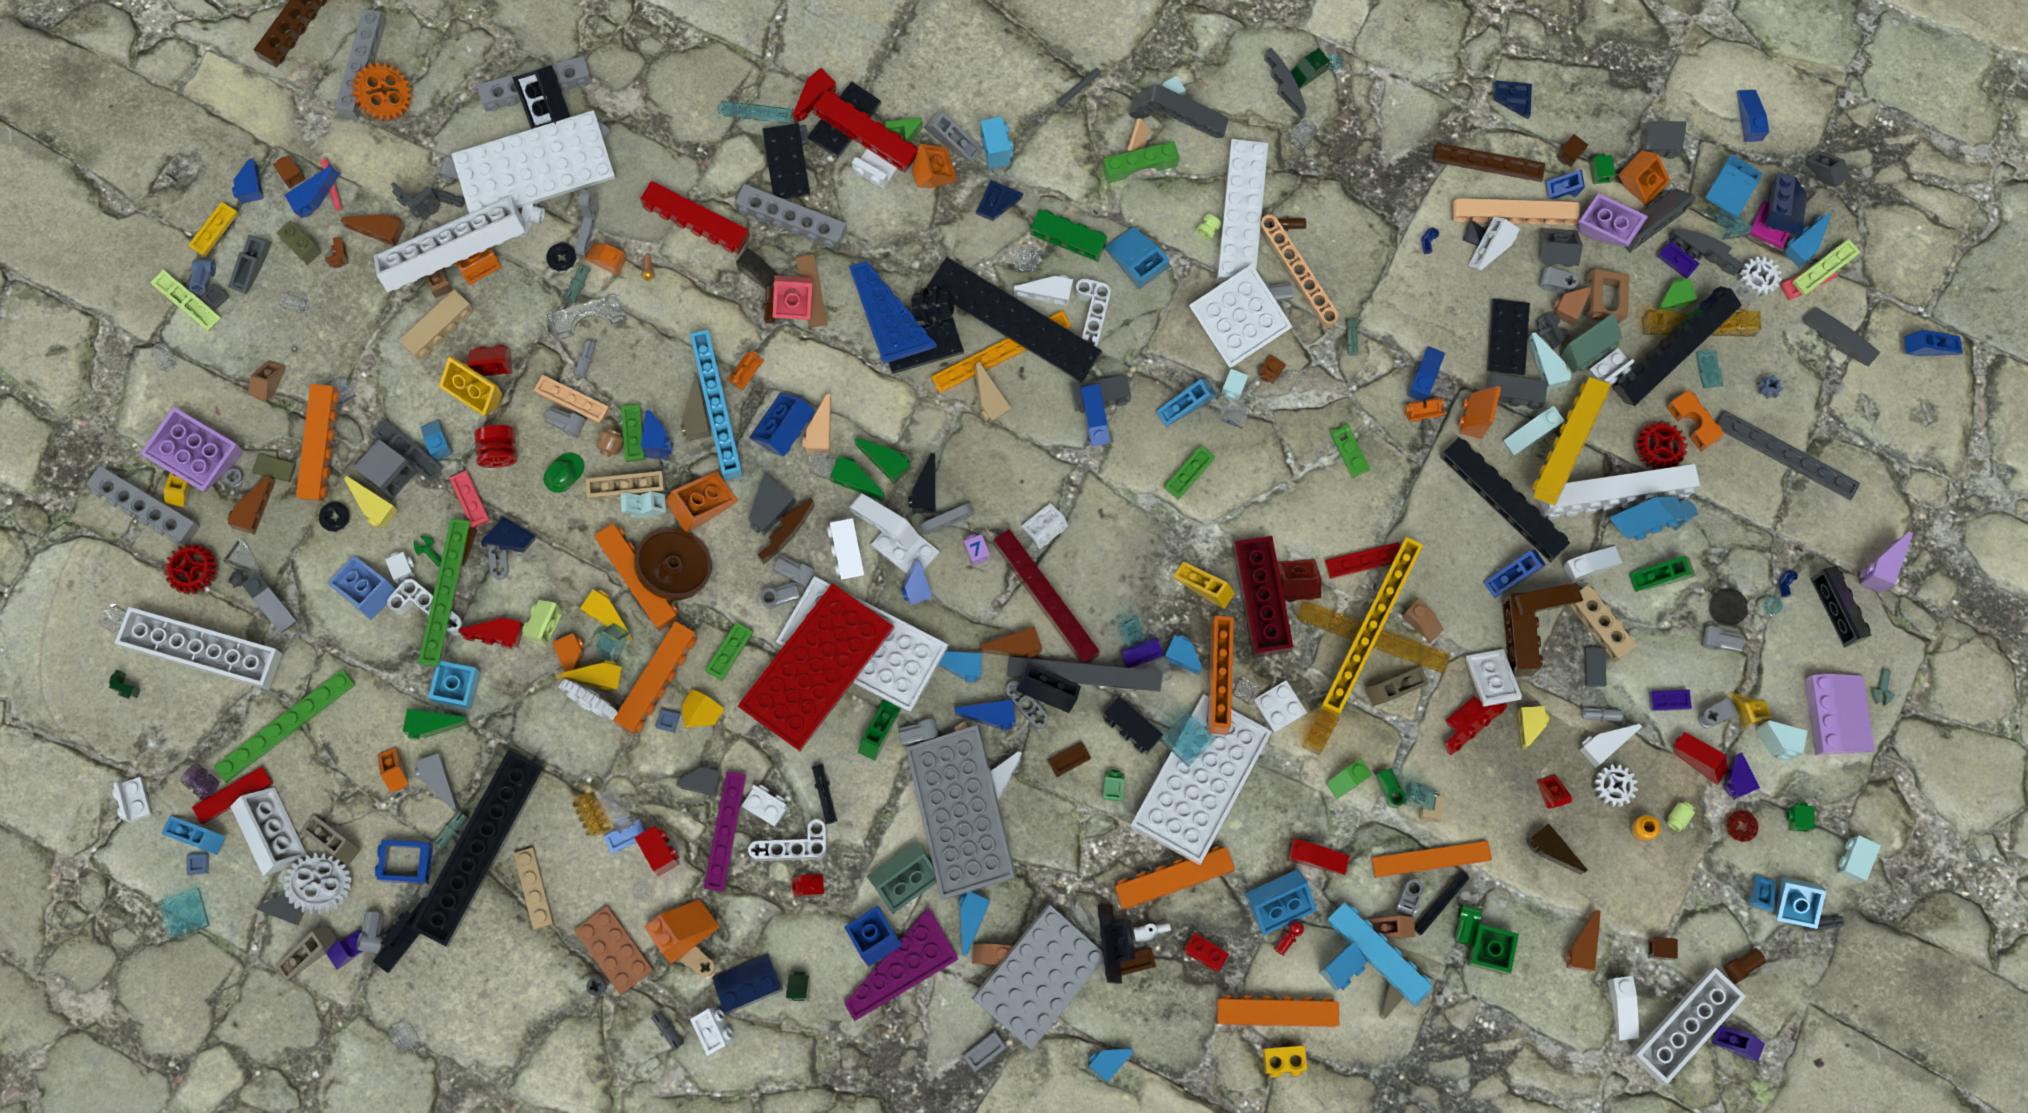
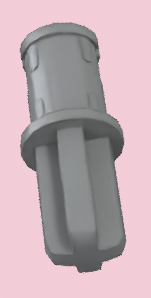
[574,340,596,378]
[1582,707,1623,722]

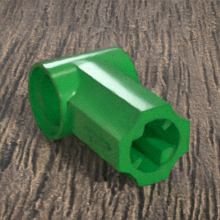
[1375,768,1406,809]
[1454,903,1482,946]

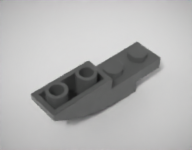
[1668,230,1743,276]

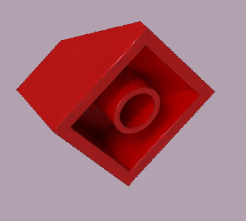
[467,345,512,376]

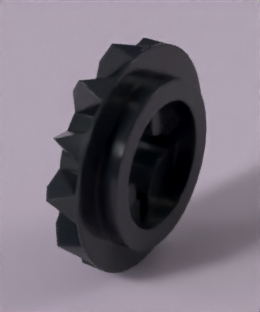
[546,243,576,272]
[319,502,351,532]

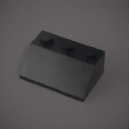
[512,65,570,129]

